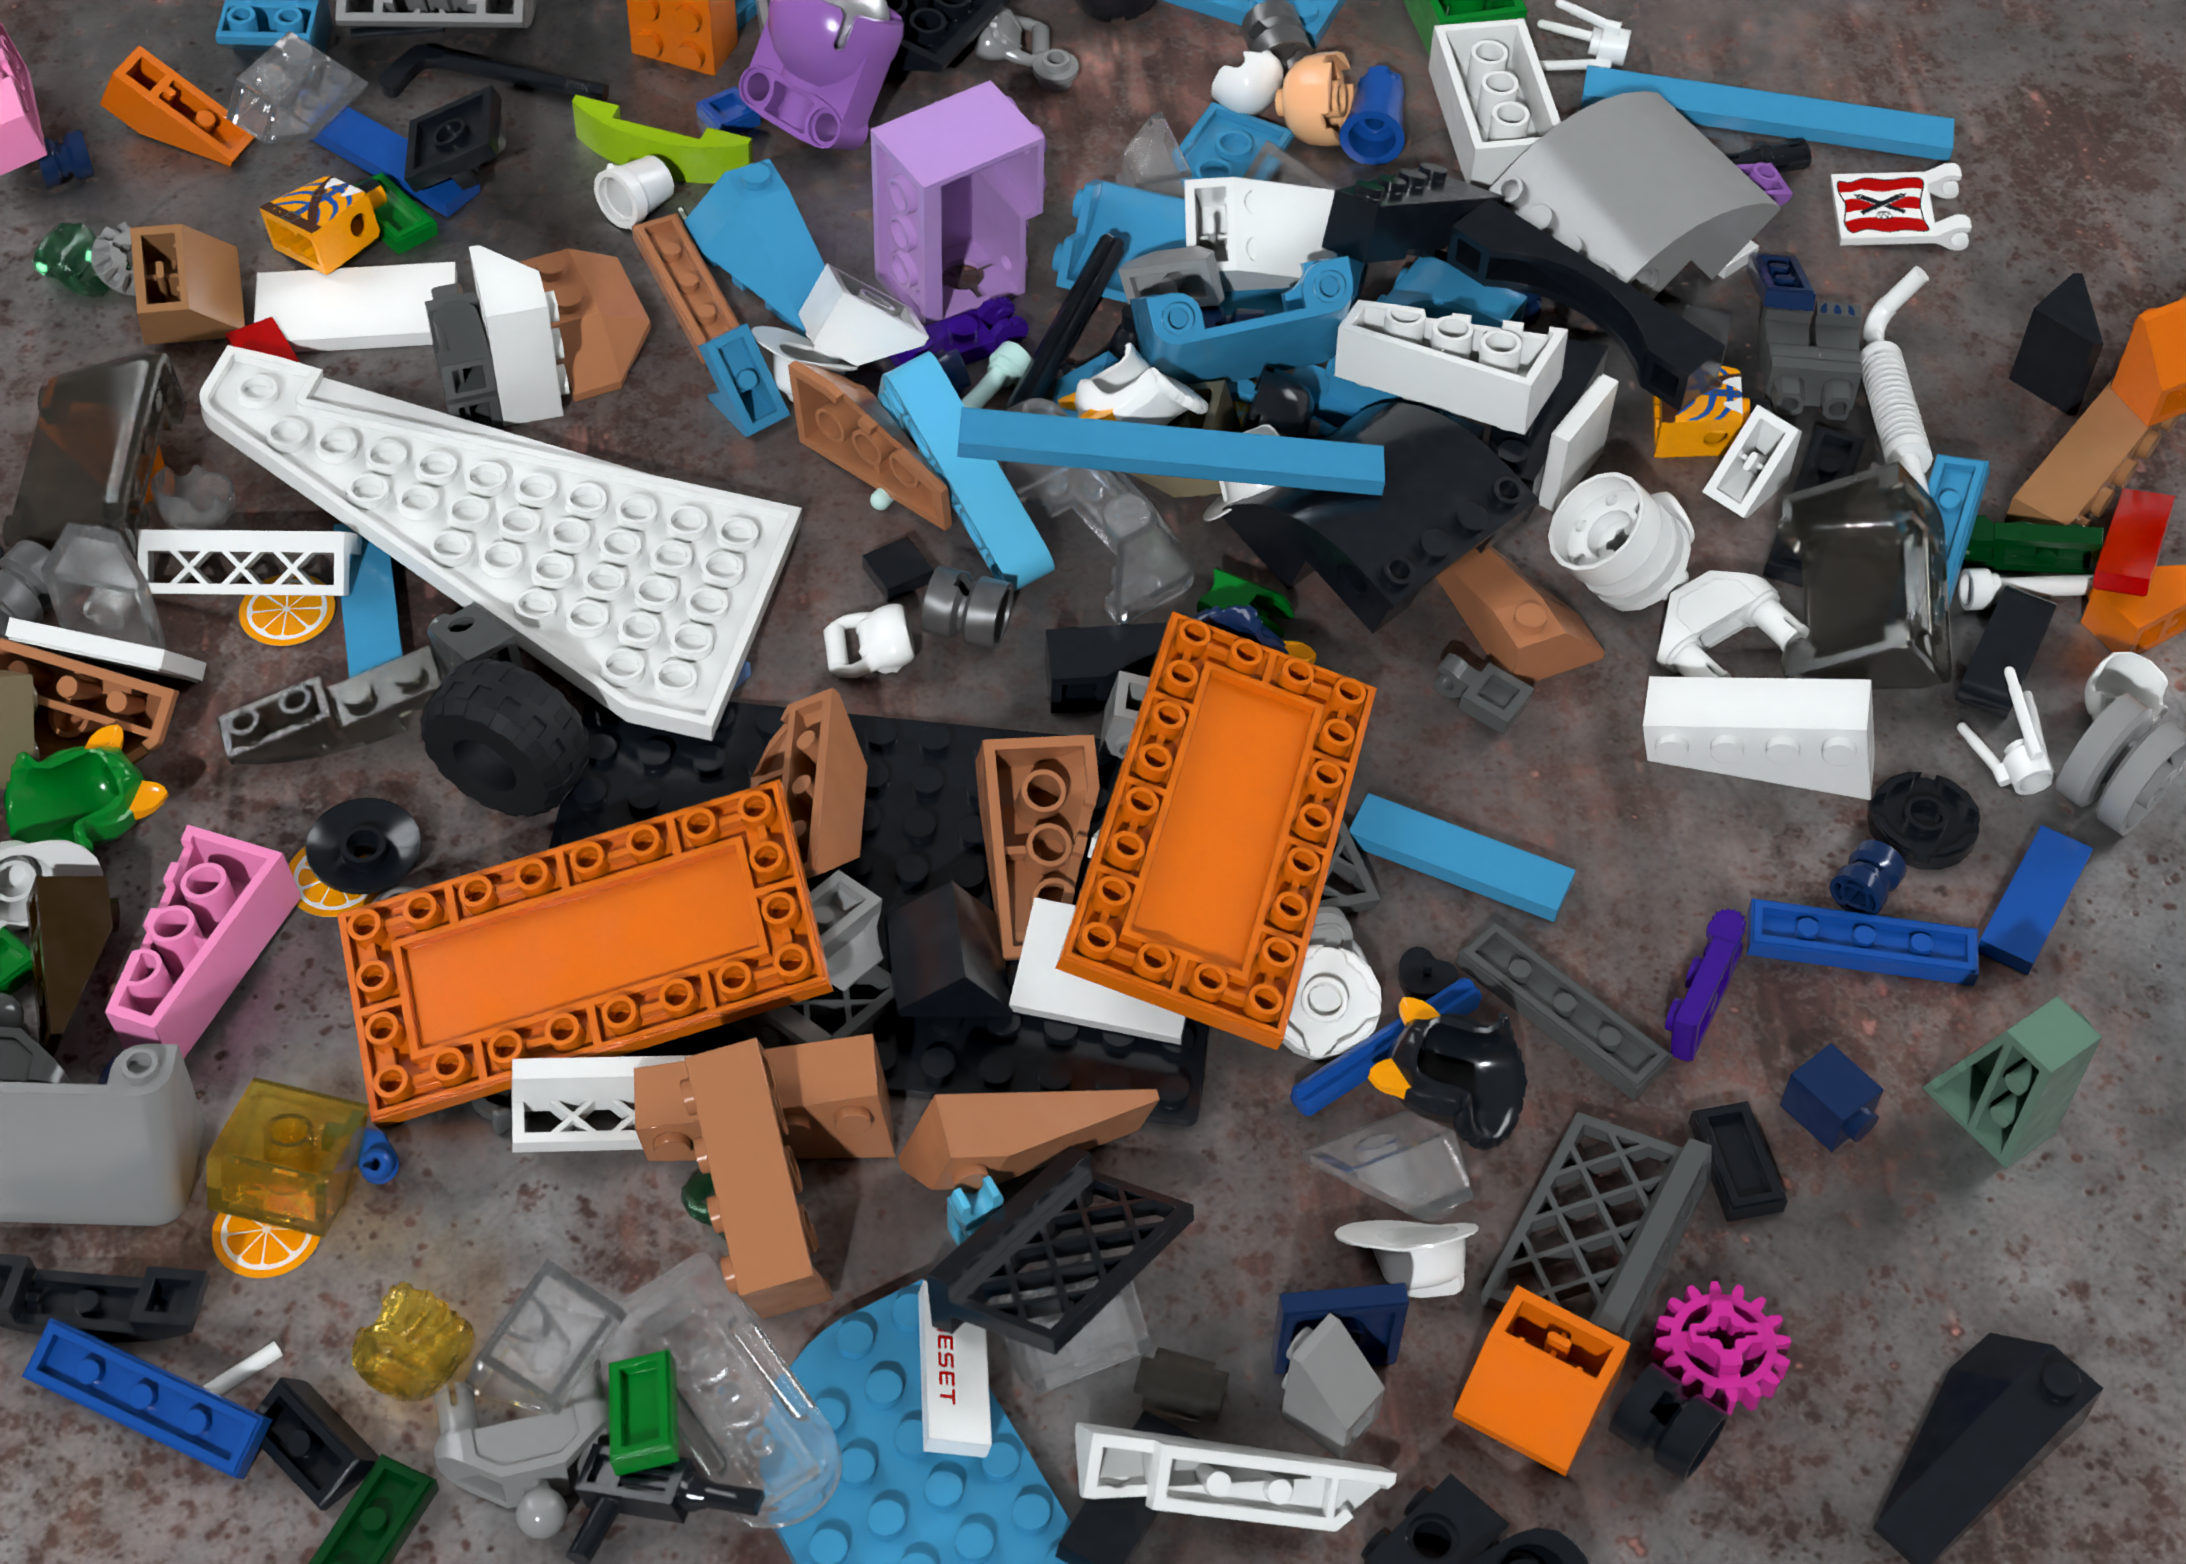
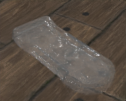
[603,1252,843,1529]

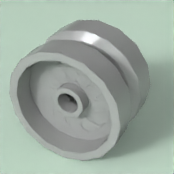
[2055,693,2186,836]

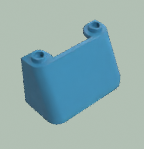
[1130,256,1353,384]

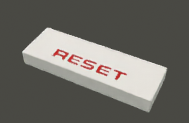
[918,1281,992,1458]

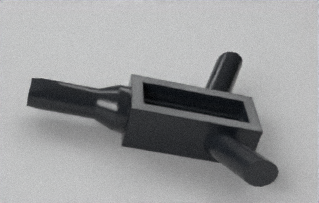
[566,1444,765,1564]

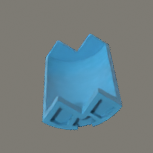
[1052,179,1369,316]

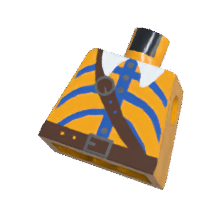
[259,176,387,275]
[1653,366,1770,458]

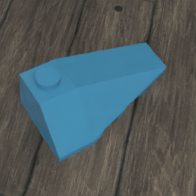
[683,159,825,337]

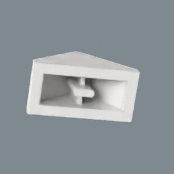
[1702,404,1802,519]

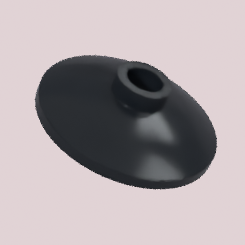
[306,798,421,895]

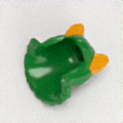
[4,724,169,854]

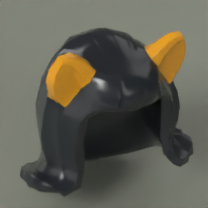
[1368,997,1528,1151]

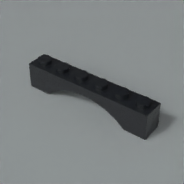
[1446,197,1726,412]

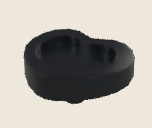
[1398,947,1458,1001]

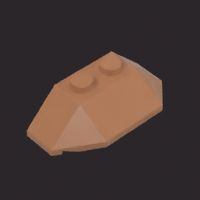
[519,248,651,402]
[0,637,179,765]
[750,687,868,879]

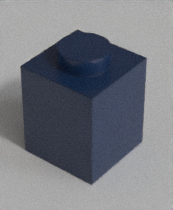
[1780,1043,1884,1152]

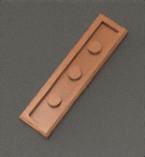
[631,213,740,364]

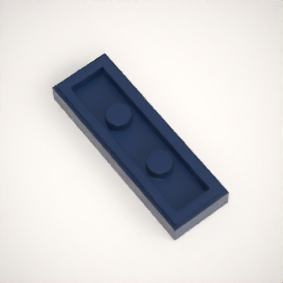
[1747,253,1816,311]

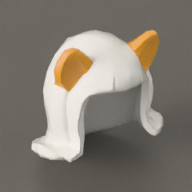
[1057,343,1209,426]

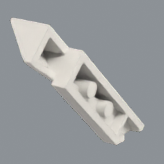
[1075,1422,1397,1532]

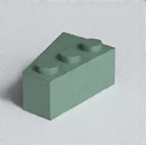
[1922,995,2102,1169]

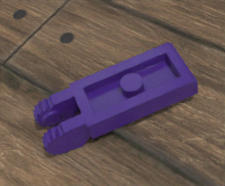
[889,296,1030,368]
[1665,908,1746,1062]

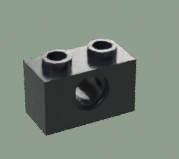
[1361,1473,1510,1564]

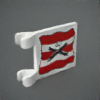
[1830,163,1972,251]

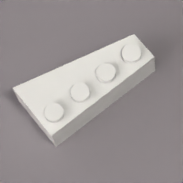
[1334,299,1568,435]
[1643,676,1875,800]

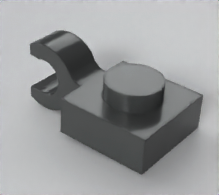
[1433,653,1535,735]

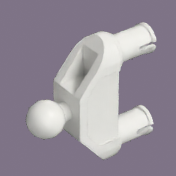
[1656,570,1810,678]

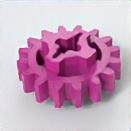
[1652,1281,1791,1416]

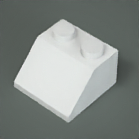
[798,263,929,366]

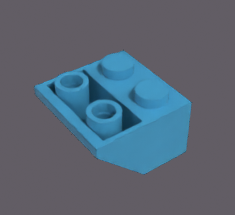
[215,0,332,53]

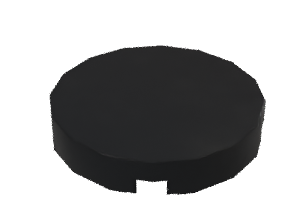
[1867,772,1980,870]

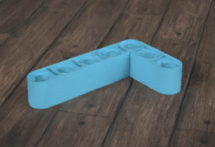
[877,351,1055,592]

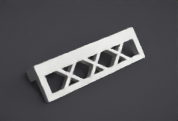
[137,529,362,596]
[511,1055,693,1153]

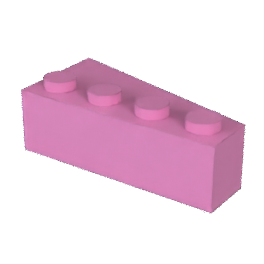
[0,21,47,176]
[105,824,301,1059]

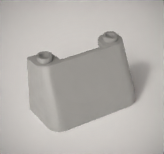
[0,1044,205,1226]

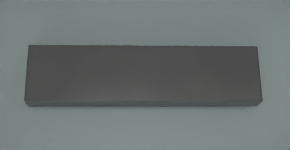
[1455,921,1673,1101]

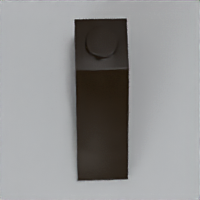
[26,876,120,1058]

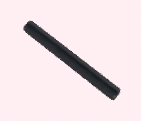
[1004,233,1124,414]

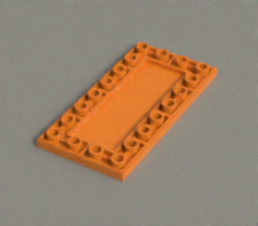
[1055,611,1377,1050]
[337,779,833,1129]

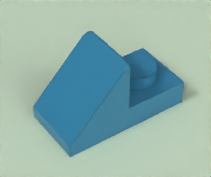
[698,323,790,437]

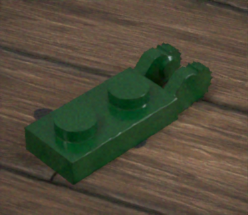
[1963,515,2104,574]

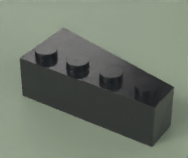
[1321,163,1505,263]
[1488,339,1609,522]

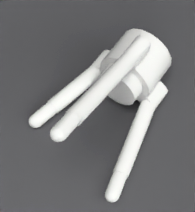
[1537,0,1631,71]
[1957,666,2057,795]

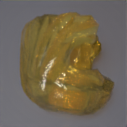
[351,1281,476,1402]

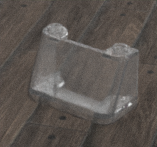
[1001,398,1195,625]

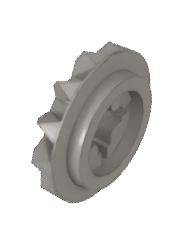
[91,221,145,296]

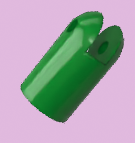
[1197,567,1294,638]

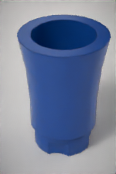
[1339,65,1405,165]

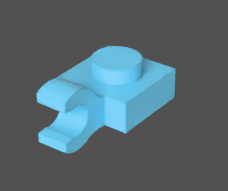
[947,1175,1004,1247]

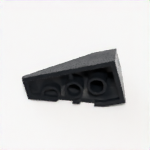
[1873,1333,2104,1564]

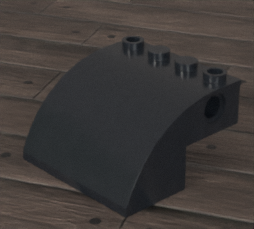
[1221,402,1538,633]

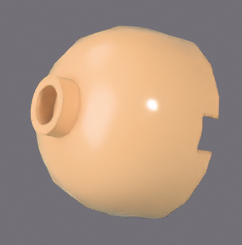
[1275,51,1354,147]

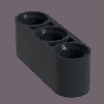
[1955,585,2057,720]

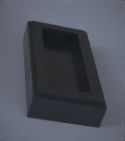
[1689,1101,1788,1222]

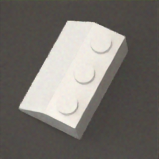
[469,245,570,427]

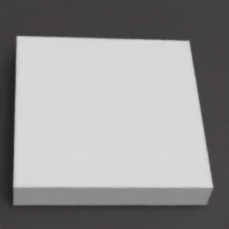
[1538,374,1619,513]

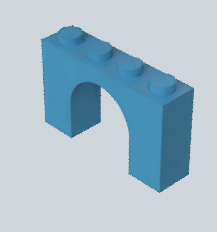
[1325,257,1528,419]

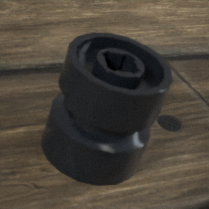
[1608,1363,1729,1483]

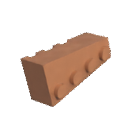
[634,1034,895,1161]
[680,1038,834,1319]

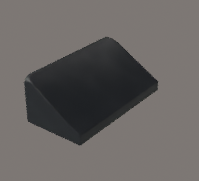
[255,1377,380,1511]

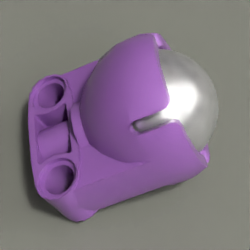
[739,0,904,151]

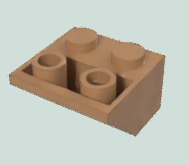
[130,224,245,345]

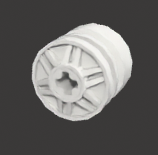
[1548,472,1691,611]

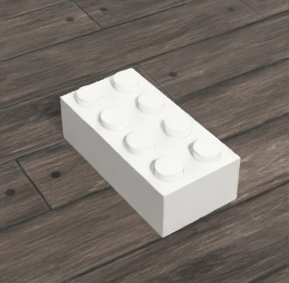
[1428,18,1561,190]

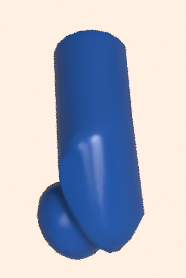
[322,1122,399,1184]

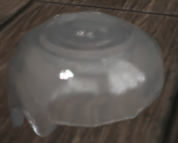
[150,465,237,530]

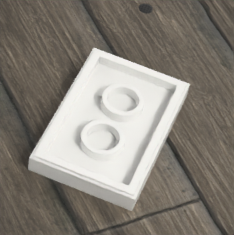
[5,617,207,683]
[1009,897,1187,1045]

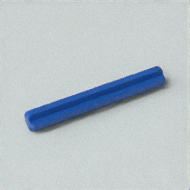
[1290,978,1482,1116]

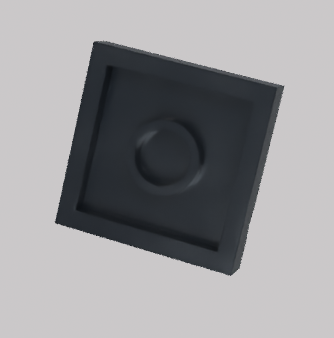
[404,85,502,193]

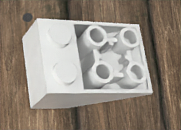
[1184,177,1337,292]

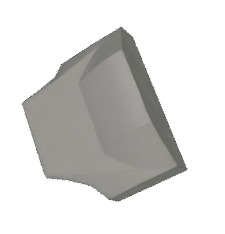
[1118,246,1225,307]
[810,869,884,992]

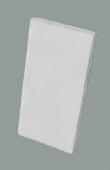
[254,262,457,353]

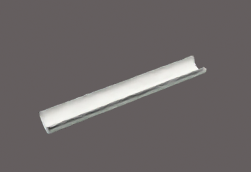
[202,1341,283,1395]

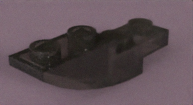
[216,645,443,765]

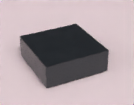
[862,536,933,602]

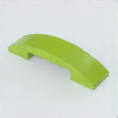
[572,95,753,184]

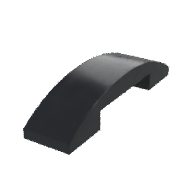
[0,1254,211,1342]

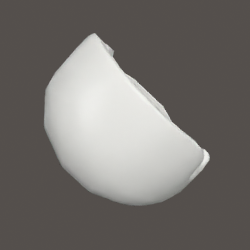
[1211,50,1283,116]
[2084,652,2168,729]

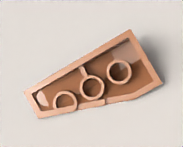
[788,360,952,531]
[1436,546,1605,684]
[975,734,1100,961]
[898,1089,1160,1193]

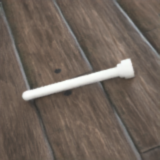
[1958,568,2094,610]

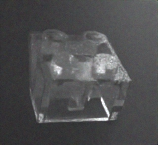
[226,31,368,144]
[985,1253,1153,1395]

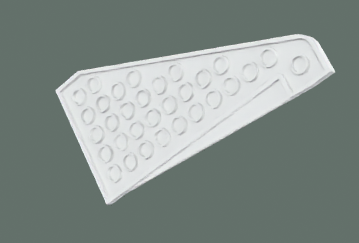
[199,345,802,741]

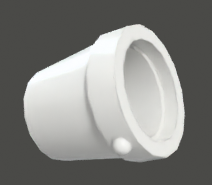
[594,155,674,230]

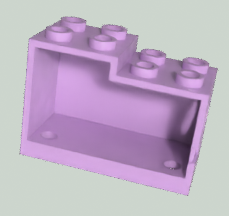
[870,80,1047,326]

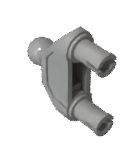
[433,1353,609,1539]

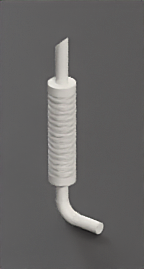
[1861,266,1934,509]

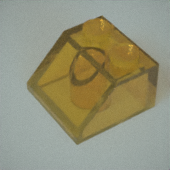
[206,1077,369,1238]

